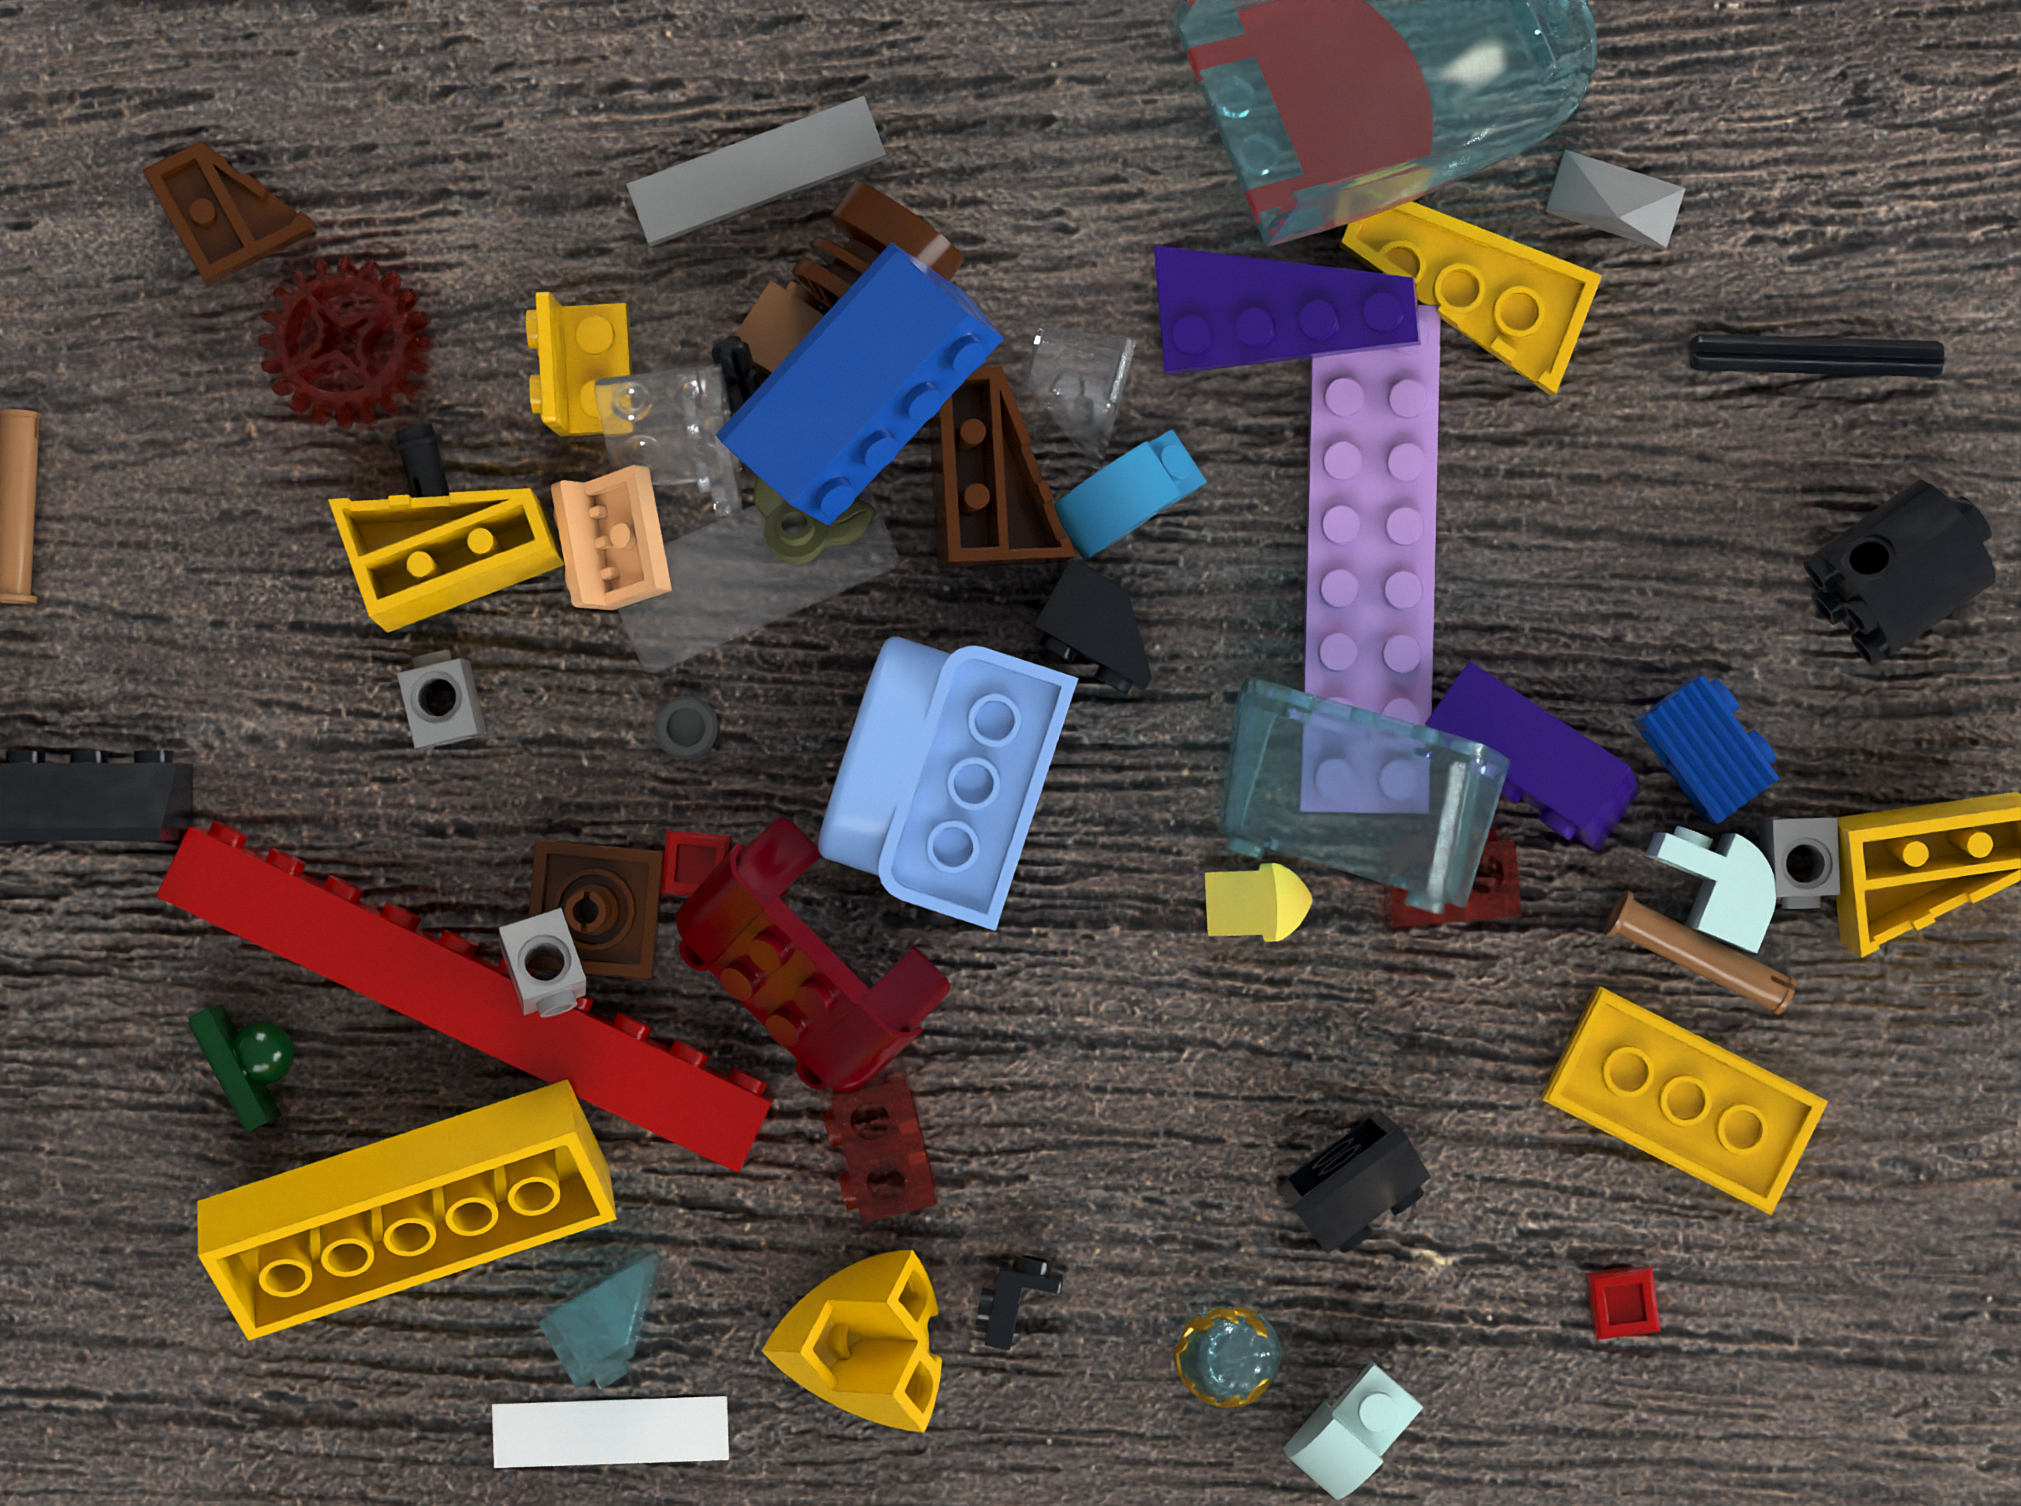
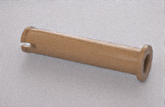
[0,409,41,604]
[1604,890,1797,1015]

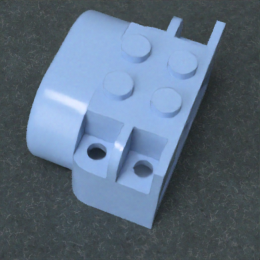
[818,636,1078,931]

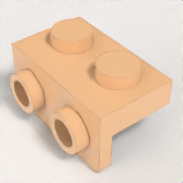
[551,465,672,610]

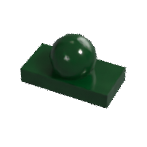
[187,1004,294,1132]

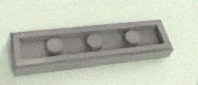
[626,96,887,247]

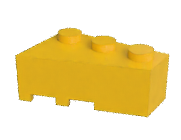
[328,488,565,633]

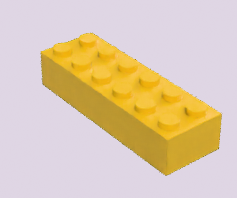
[197,1079,617,1341]

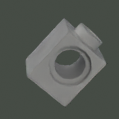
[397,650,487,750]
[1759,817,1840,909]
[498,908,586,1018]

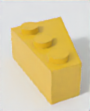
[1836,792,2021,958]

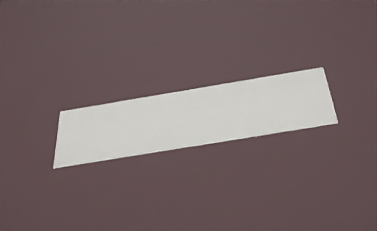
[492,1396,729,1468]

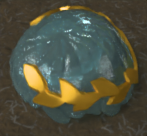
[1173,1306,1282,1408]

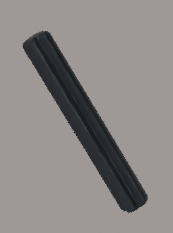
[1689,334,1945,377]

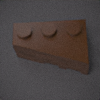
[929,366,1076,569]

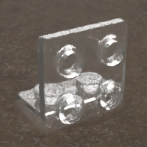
[594,364,742,517]

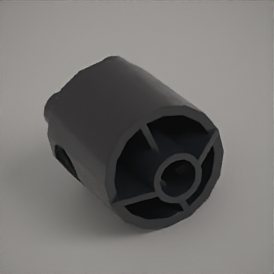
[1803,479,1996,666]

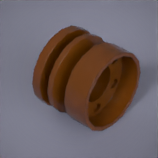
[791,181,965,312]

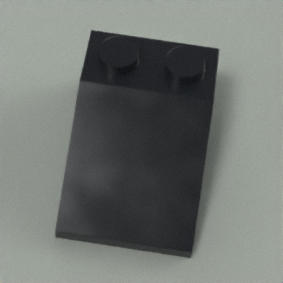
[1276,1110,1431,1254]

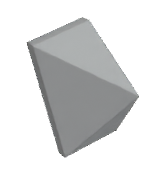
[1544,149,1686,250]

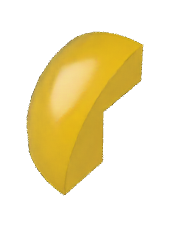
[761,1250,942,1433]

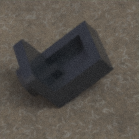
[975,1254,1063,1351]

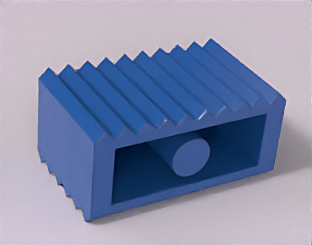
[1632,674,1779,824]

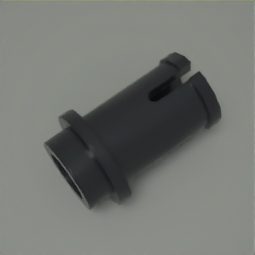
[392,423,451,498]

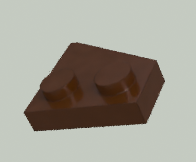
[143,141,316,287]

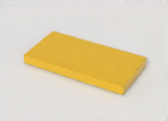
[1540,985,1828,1215]

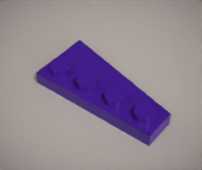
[1154,245,1421,375]

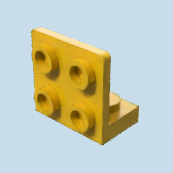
[526,292,636,437]

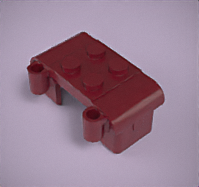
[676,818,950,1093]

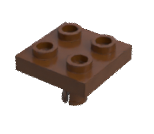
[526,840,665,979]

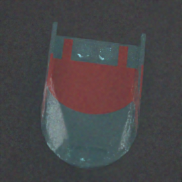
[1172,0,1598,247]

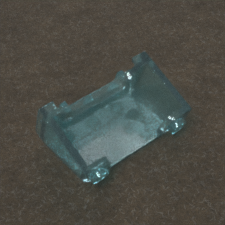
[1217,676,1511,915]

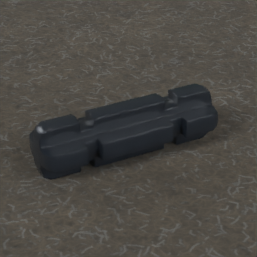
[711,336,760,419]

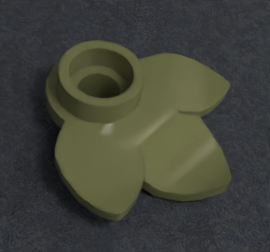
[754,476,876,564]

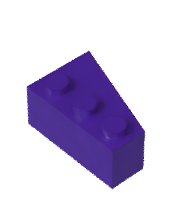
[1425,661,1641,852]

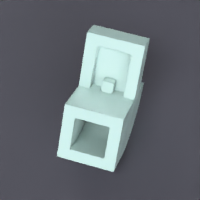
[1645,826,1776,953]
[1283,1361,1423,1500]

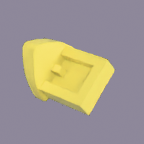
[1205,863,1312,942]

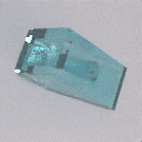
[538,1248,662,1390]

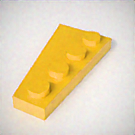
[1339,183,1602,397]

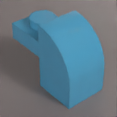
[1054,429,1207,561]

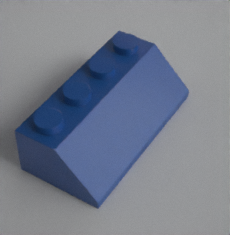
[716,242,1004,526]

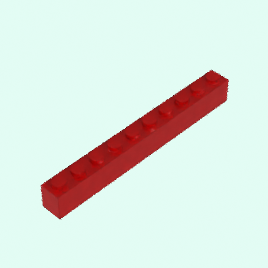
[156,820,776,1173]

